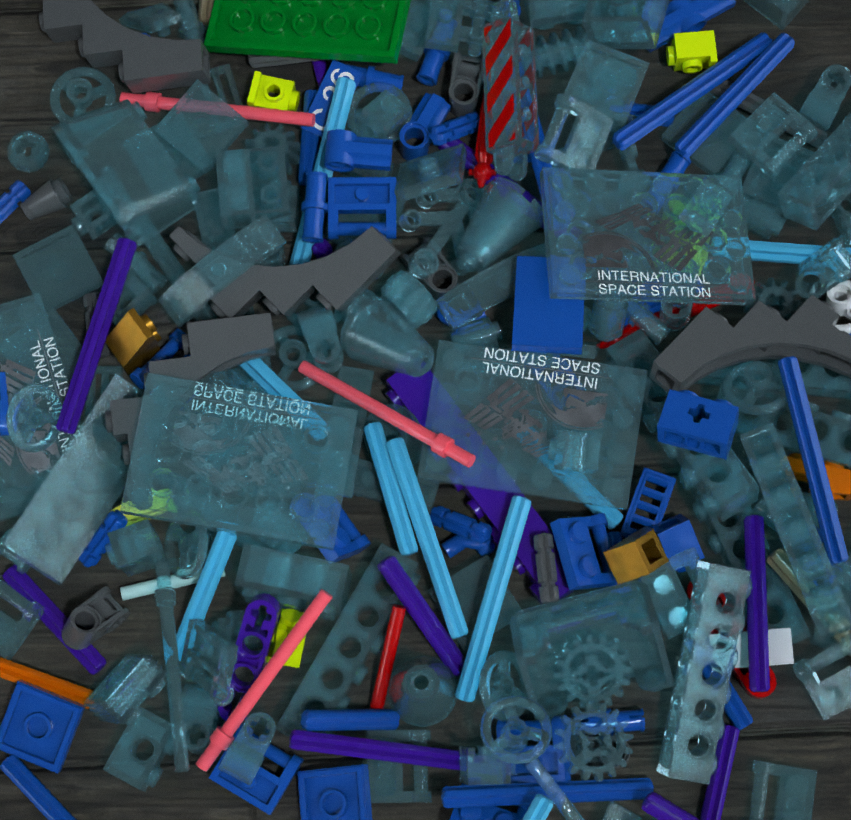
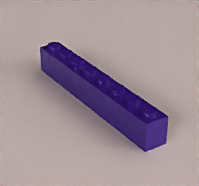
[385,356,574,608]

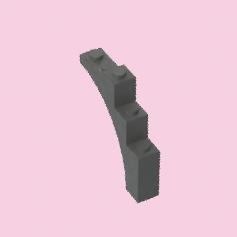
[39,0,211,94]
[169,226,401,318]
[649,295,851,392]
[105,313,276,509]

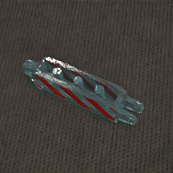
[481,0,539,182]

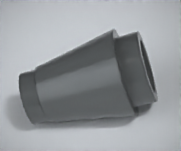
[20,177,73,221]

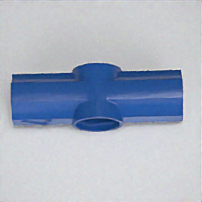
[635,0,736,53]

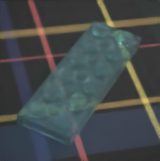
[0,374,149,586]

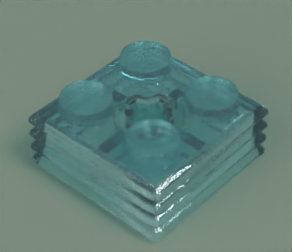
[84,653,167,725]

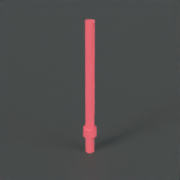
[119,92,315,127]
[298,360,476,468]
[195,589,333,772]

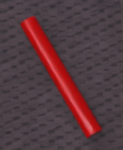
[370,604,406,709]

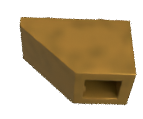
[105,308,162,376]
[603,526,669,585]

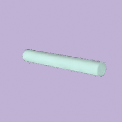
[120,568,226,601]

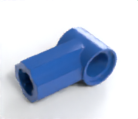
[399,93,451,162]
[324,129,393,172]

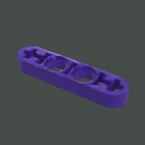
[218,593,280,721]

